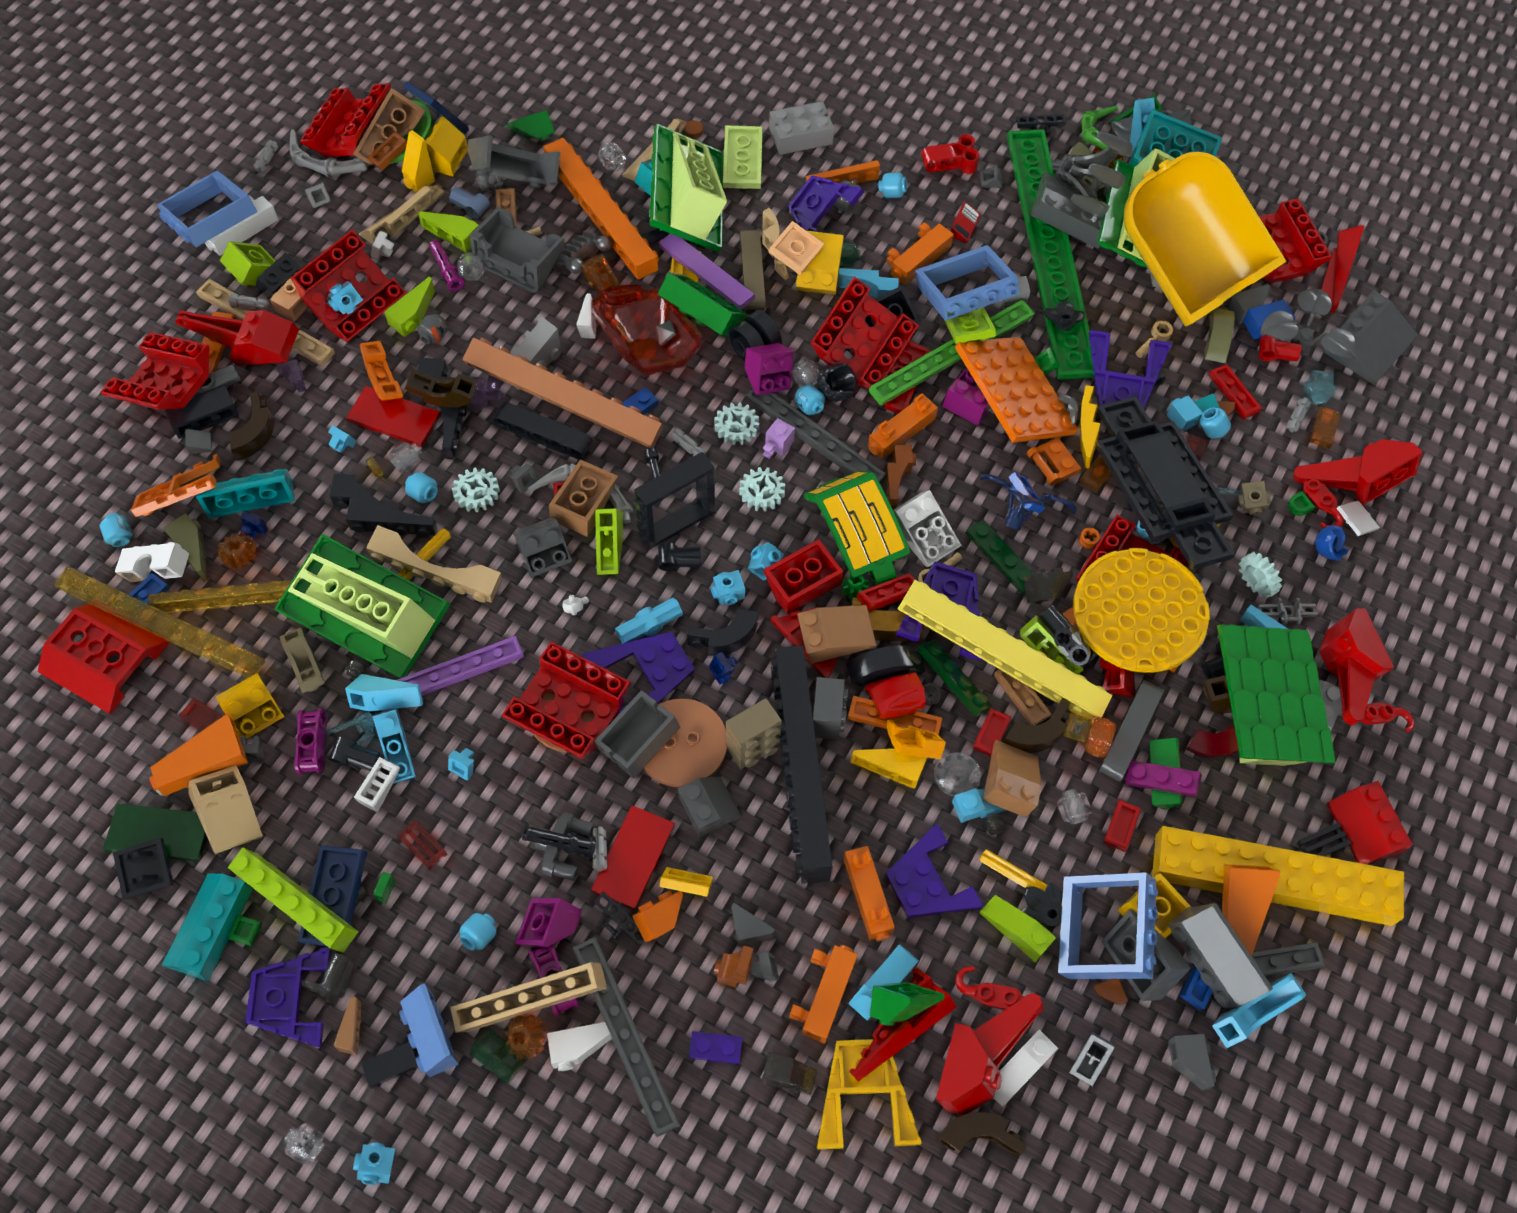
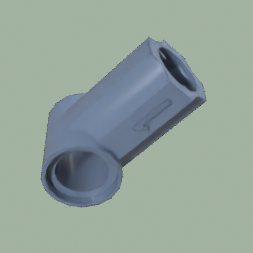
[449,186,490,219]

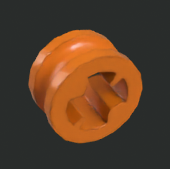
[1079,528,1100,549]

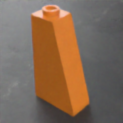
[149,714,248,796]
[1222,864,1280,956]

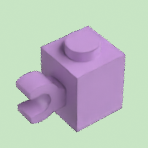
[763,418,795,459]

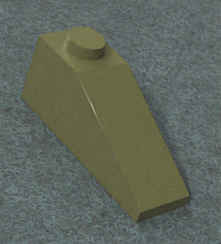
[163,513,208,582]

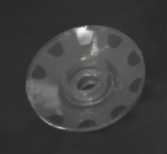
[934,752,981,797]

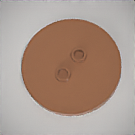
[643,699,727,787]

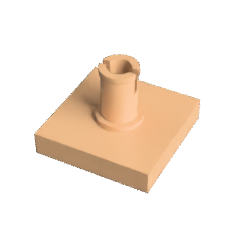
[768,221,824,275]

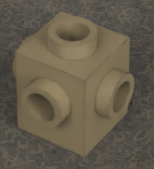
[1238,481,1271,515]

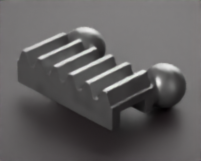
[556,230,612,274]

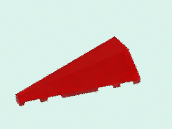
[849,967,957,1082]

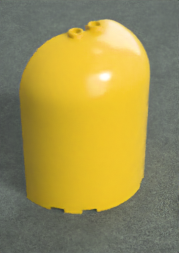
[1124,152,1287,327]

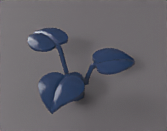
[980,474,1077,531]

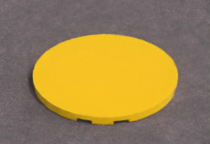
[1073,548,1210,673]

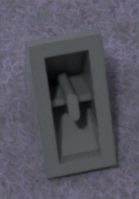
[731,903,775,947]
[1069,1032,1116,1086]

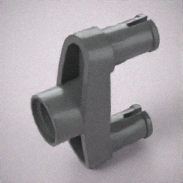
[535,812,594,881]

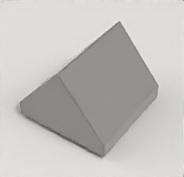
[305,183,331,208]

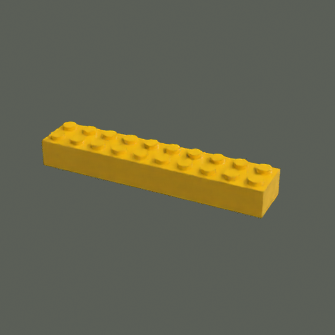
[1152,826,1404,926]

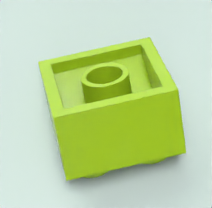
[220,241,275,286]

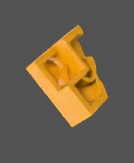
[886,719,946,759]

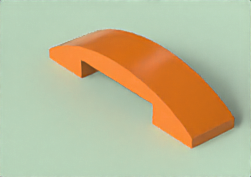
[360,341,403,401]

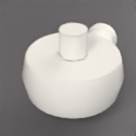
[562,595,589,615]

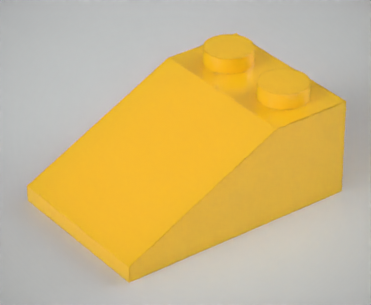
[796,231,844,295]

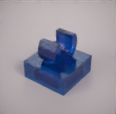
[240,511,268,540]
[709,652,738,685]

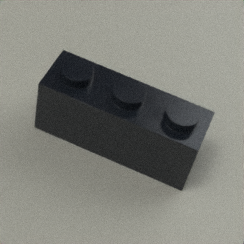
[165,386,239,439]

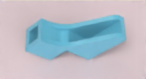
[1212,973,1306,1048]

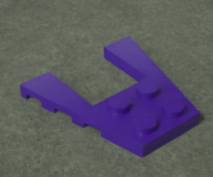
[1089,330,1172,409]
[895,561,982,661]
[582,631,695,716]

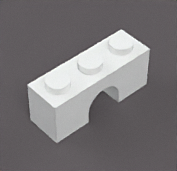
[115,542,189,582]

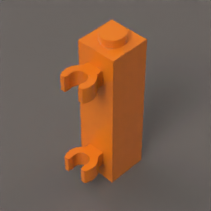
[886,222,954,285]
[868,393,938,460]
[843,846,895,942]
[789,945,858,1044]

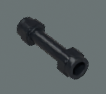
[644,447,661,478]

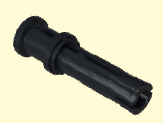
[522,825,596,858]

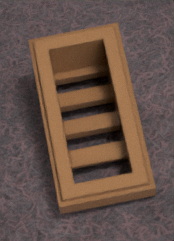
[334,996,361,1055]

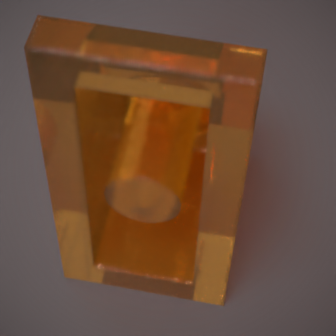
[582,254,622,300]

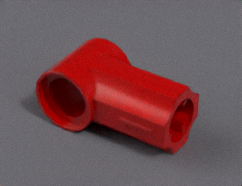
[1259,335,1302,362]

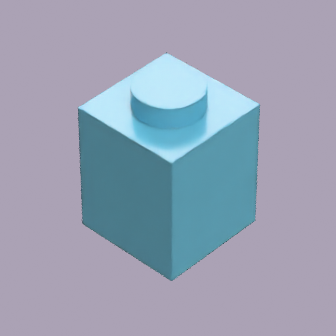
[1167,395,1203,433]

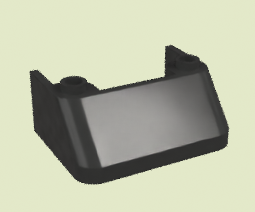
[467,135,560,188]

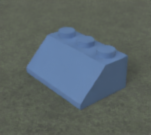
[399,983,459,1077]

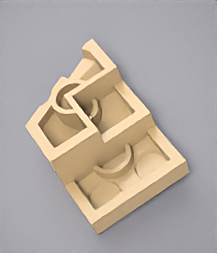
[762,208,789,280]

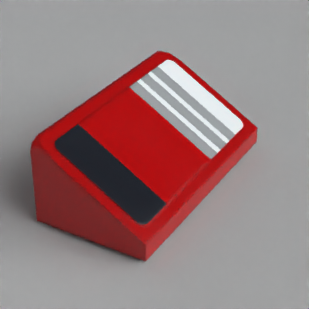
[951,201,981,243]

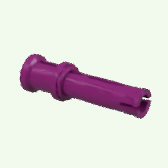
[429,240,465,292]

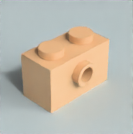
[270,273,308,322]

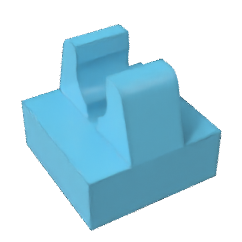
[328,425,357,453]
[448,748,474,781]

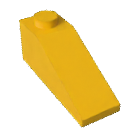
[402,130,435,192]
[850,749,927,789]

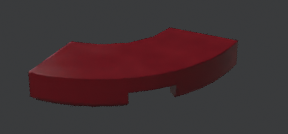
[1186,725,1239,758]

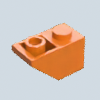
[632,890,683,942]

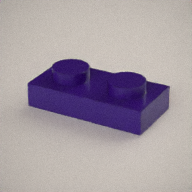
[689,1031,742,1064]

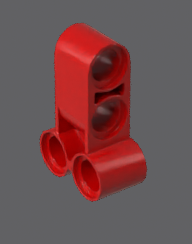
[921,134,979,174]

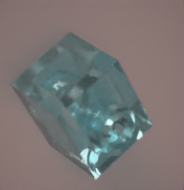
[1303,370,1336,405]

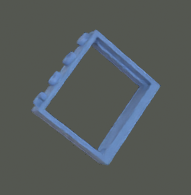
[157,170,257,247]
[915,245,1019,321]
[1058,873,1159,979]

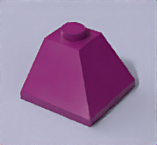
[515,898,582,947]

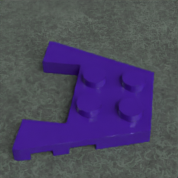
[788,175,864,232]
[885,824,983,918]
[245,947,332,1048]

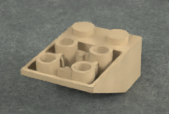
[189,765,262,854]

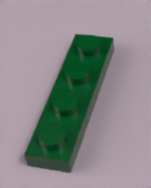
[966,519,1040,595]
[917,640,992,717]

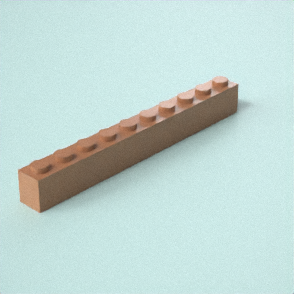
[462,338,663,448]

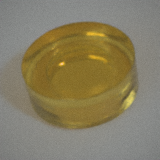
[365,456,384,477]

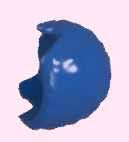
[1315,525,1349,561]

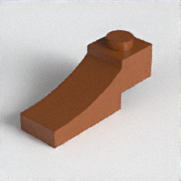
[886,445,916,510]
[714,945,753,988]

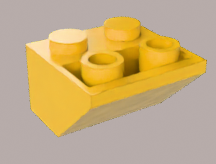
[426,117,468,176]
[216,673,284,739]

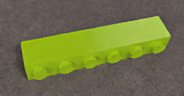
[228,847,359,953]

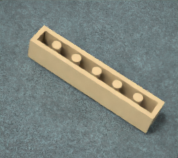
[450,962,607,1033]

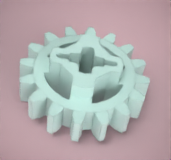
[714,402,759,445]
[739,467,785,512]
[452,468,500,512]
[1239,552,1282,598]

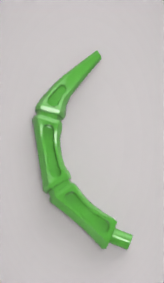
[1081,106,1118,150]

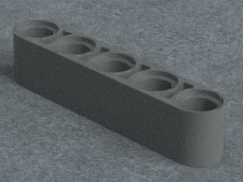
[1099,679,1164,782]

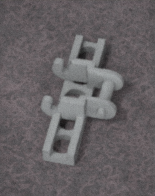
[1258,598,1318,625]

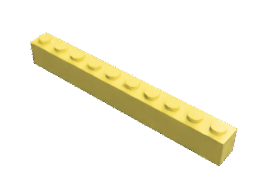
[898,580,1112,724]

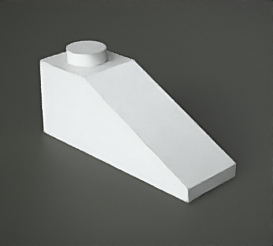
[547,1022,612,1071]
[993,1030,1058,1108]

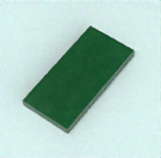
[103,804,207,862]

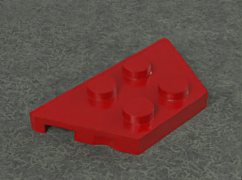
[770,607,839,678]

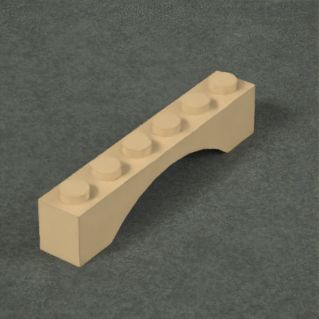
[366,525,502,603]

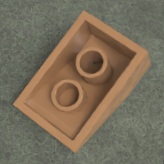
[549,460,618,537]
[798,605,877,664]
[983,740,1041,817]

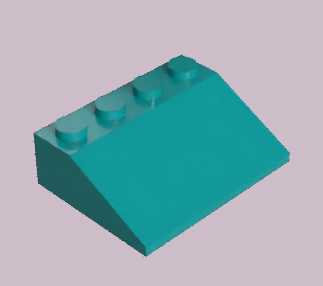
[1129,109,1223,167]

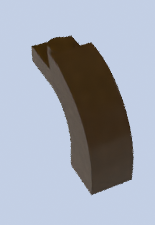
[1203,675,1232,713]

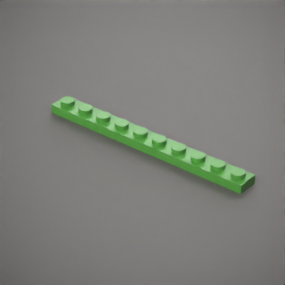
[869,299,1035,406]

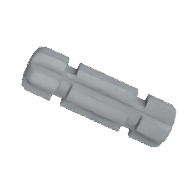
[253,140,278,173]
[228,294,269,311]
[1286,397,1311,433]
[671,428,706,456]
[592,826,607,872]

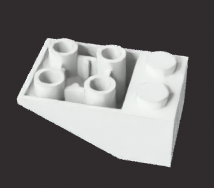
[893,490,962,567]

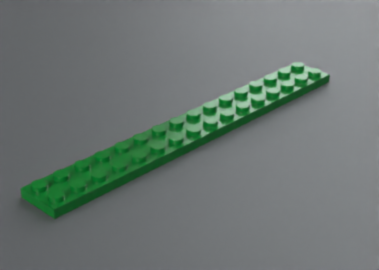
[1006,129,1094,380]

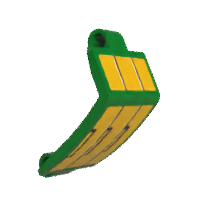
[803,471,910,585]

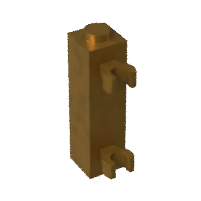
[851,597,924,642]

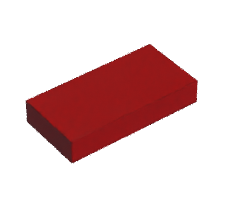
[972,708,1012,757]
[1103,799,1141,852]

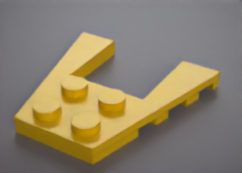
[817,1039,922,1150]

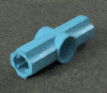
[615,598,683,644]

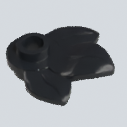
[1044,301,1085,332]
[1022,882,1063,926]

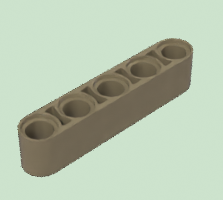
[740,230,766,310]

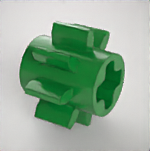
[843,575,869,600]

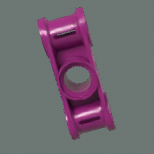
[294,708,327,775]
[528,944,579,1017]

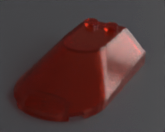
[592,285,702,375]

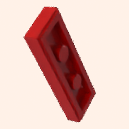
[1208,363,1262,420]
[857,573,916,612]

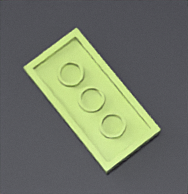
[723,126,762,189]

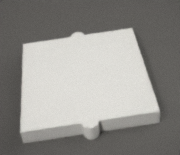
[1336,501,1380,536]

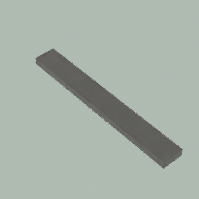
[746,389,887,484]
[572,937,680,1138]

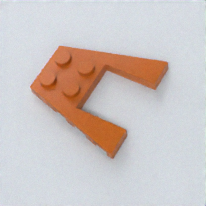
[131,454,221,517]

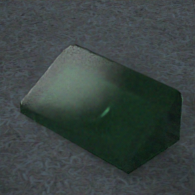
[470,1028,528,1084]

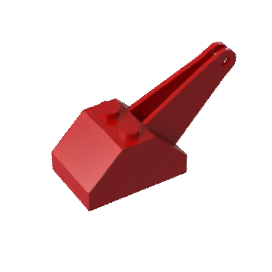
[175,310,299,366]

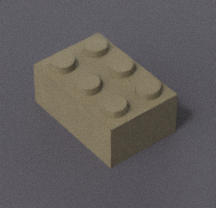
[726,698,782,770]

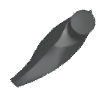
[1058,393,1078,425]

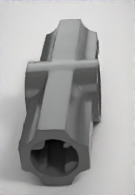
[192,364,241,398]

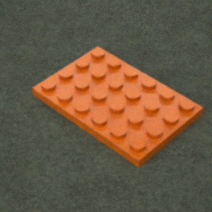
[955,337,1079,443]

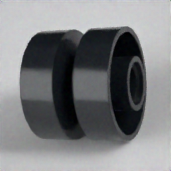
[728,310,782,362]

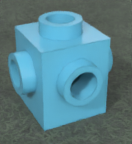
[328,281,363,314]
[748,542,784,581]
[710,570,745,606]
[353,1142,395,1185]

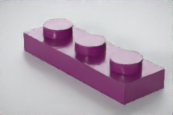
[1125,760,1202,797]

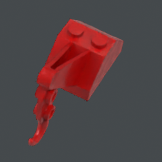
[1293,439,1422,528]
[1319,608,1415,732]
[936,966,1044,1116]

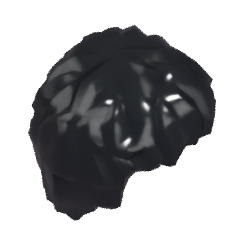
[817,363,857,402]

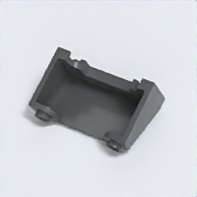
[470,207,564,293]

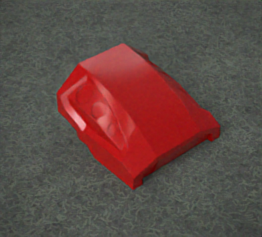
[865,672,926,719]

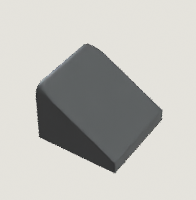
[980,165,1003,188]
[185,429,212,455]

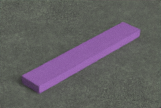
[659,234,755,310]
[396,636,524,696]

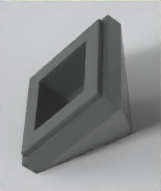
[656,320,676,346]

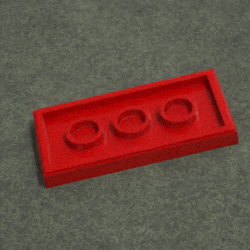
[346,386,441,448]
[591,805,675,910]

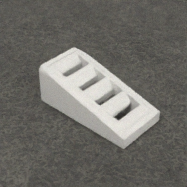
[576,293,596,339]
[354,757,400,812]

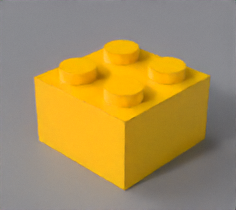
[1118,873,1191,938]

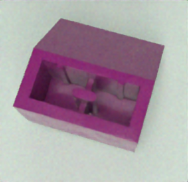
[745,343,794,395]
[942,367,991,426]

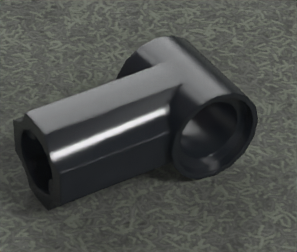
[658,543,701,571]
[328,736,380,771]

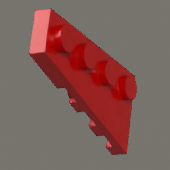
[884,340,931,414]

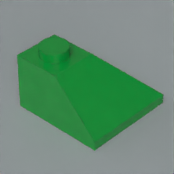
[505,110,554,141]
[870,982,945,1026]

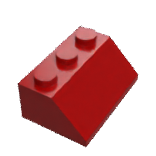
[764,539,843,615]
[1327,781,1413,865]

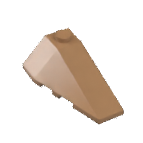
[353,88,425,165]

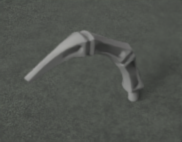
[289,129,373,177]
[527,464,633,524]

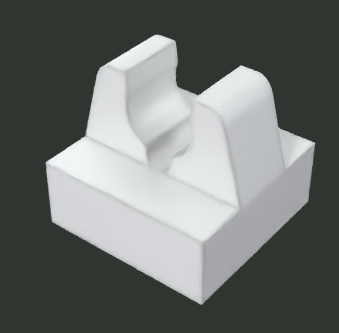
[371,231,394,259]

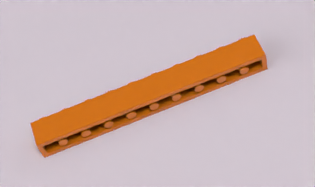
[543,138,659,280]

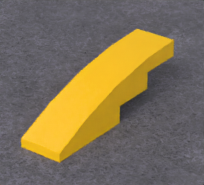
[1080,385,1101,469]

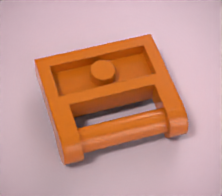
[1026,437,1081,486]

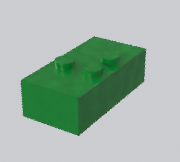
[658,272,748,335]

